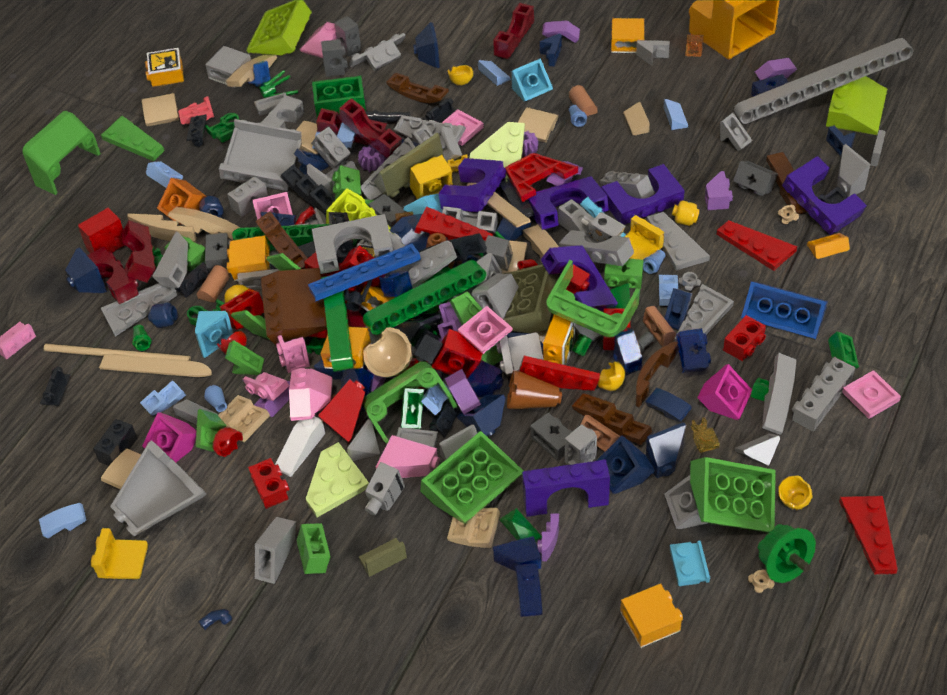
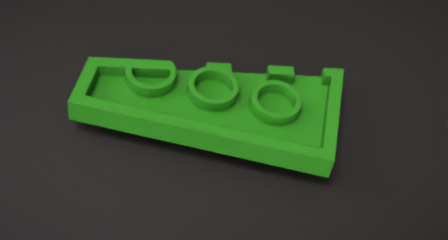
[101,116,164,161]
[450,291,503,369]

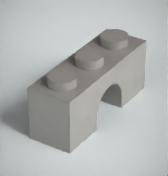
[261,96,304,129]
[442,206,499,235]

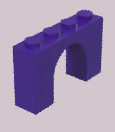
[782,156,867,235]
[438,158,506,212]
[601,164,685,225]
[528,176,609,230]
[541,245,618,312]
[522,460,610,517]

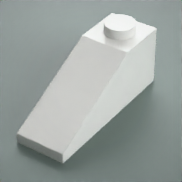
[275,416,325,477]

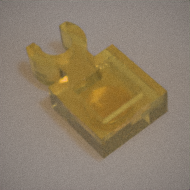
[691,418,720,453]

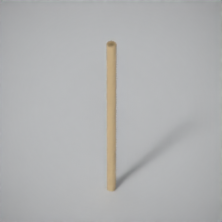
[44,344,191,361]

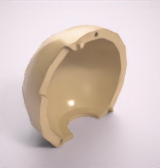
[363,327,412,378]

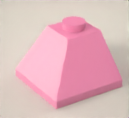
[300,22,337,58]
[252,192,293,220]
[457,306,513,354]

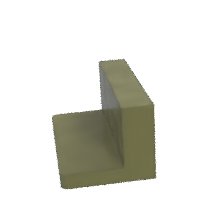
[359,538,407,577]

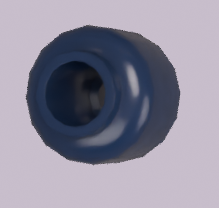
[199,196,223,218]
[148,302,178,328]

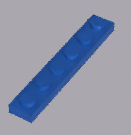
[308,244,421,301]

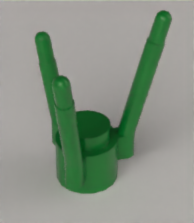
[259,70,298,98]

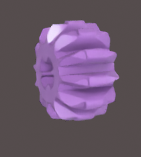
[522,130,538,157]
[358,145,386,173]

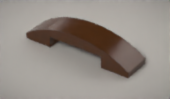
[386,72,449,103]
[255,211,308,269]
[635,341,678,407]

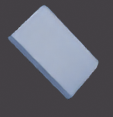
[478,60,510,86]
[664,99,688,130]
[337,122,356,148]
[146,161,183,188]

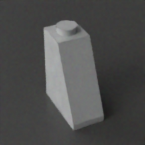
[472,274,519,319]
[255,517,296,584]

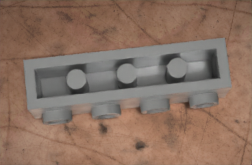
[792,357,855,432]

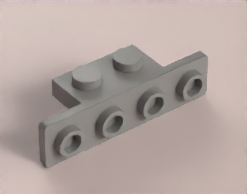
[349,33,406,70]

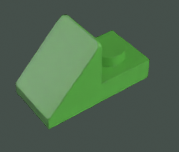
[225,340,264,375]
[196,409,226,452]

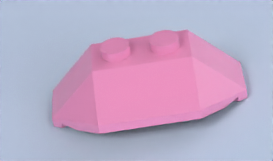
[289,368,333,421]

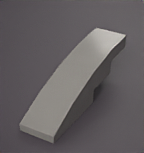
[762,353,796,435]

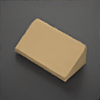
[624,102,649,135]

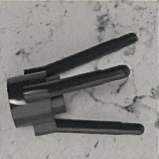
[344,269,374,311]

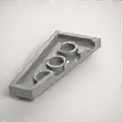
[647,212,710,270]

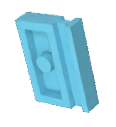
[670,541,710,586]

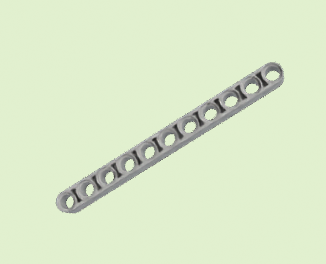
[734,38,913,124]

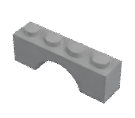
[559,230,634,266]

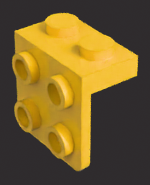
[625,215,664,260]
[91,528,148,579]

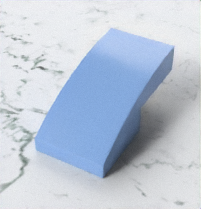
[659,275,678,306]
[140,380,186,416]
[421,382,451,415]
[39,503,87,538]

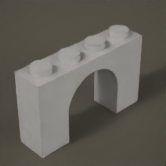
[312,214,393,274]

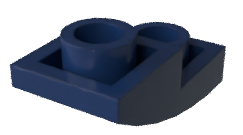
[645,387,692,422]

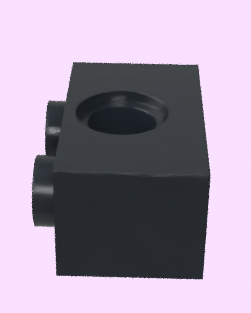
[413,328,443,364]
[93,419,138,466]

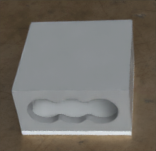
[205,46,251,84]

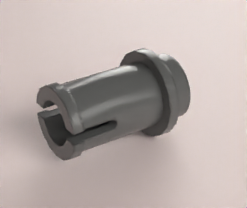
[630,332,654,354]

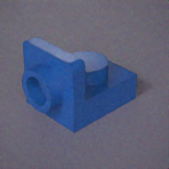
[249,61,270,86]

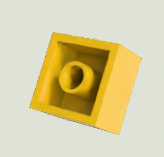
[410,155,452,200]

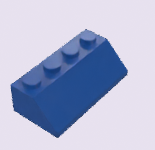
[741,281,828,339]

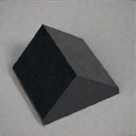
[393,313,442,344]

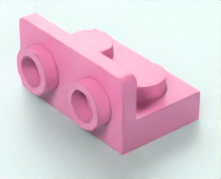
[0,322,36,359]
[276,335,310,373]
[243,372,289,401]

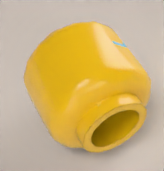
[672,200,700,226]

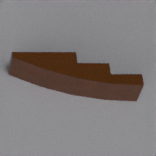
[766,152,807,214]
[572,393,652,445]

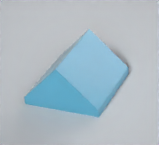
[512,59,553,101]
[404,194,443,215]
[195,311,233,358]

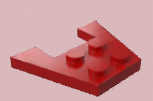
[505,153,579,202]

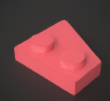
[178,96,214,125]

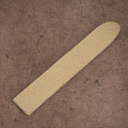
[467,183,530,227]
[99,354,212,377]

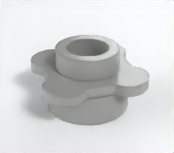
[678,272,701,291]

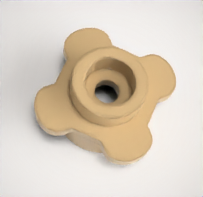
[778,205,799,224]
[748,570,775,593]

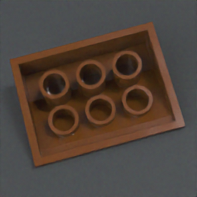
[261,268,327,346]

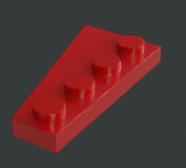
[414,206,493,241]
[716,220,798,271]
[518,355,600,391]
[839,496,898,574]

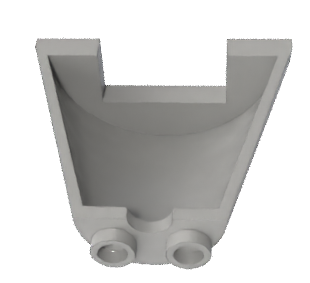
[110,440,207,536]

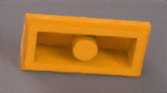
[807,233,850,259]

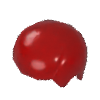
[217,331,247,354]
[213,427,243,457]

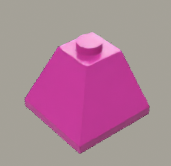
[697,364,752,420]
[142,412,197,462]

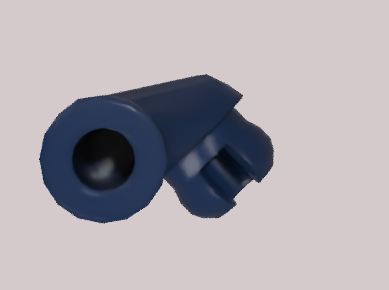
[198,609,232,630]

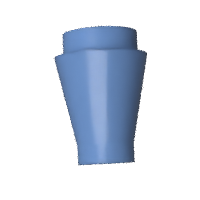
[569,105,587,127]
[643,250,665,274]
[204,385,227,412]

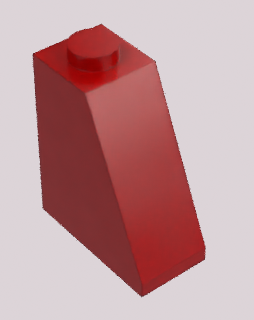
[318,380,365,443]

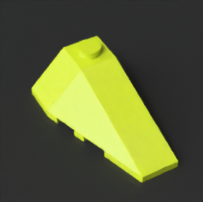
[326,188,391,232]

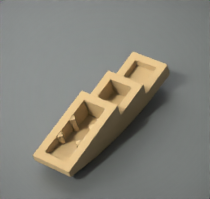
[226,55,277,87]
[168,207,240,240]
[128,214,197,243]
[523,225,560,274]

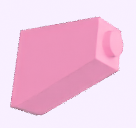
[376,435,440,478]

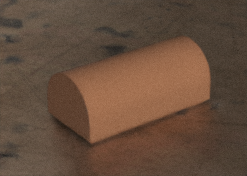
[569,85,597,116]
[197,265,230,303]
[643,306,676,347]
[580,415,620,451]

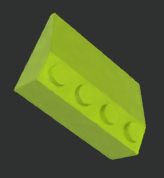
[247,0,311,55]
[826,76,887,135]

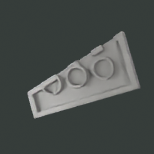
[394,115,466,143]
[361,137,415,200]
[388,240,457,297]
[101,283,177,337]
[674,284,734,352]

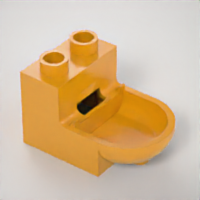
[689,0,780,60]

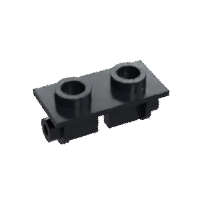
[422,98,457,123]
[186,115,207,147]
[175,262,210,298]
[40,366,71,406]
[429,395,460,438]

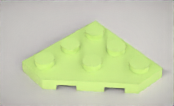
[470,122,525,168]
[306,442,369,517]

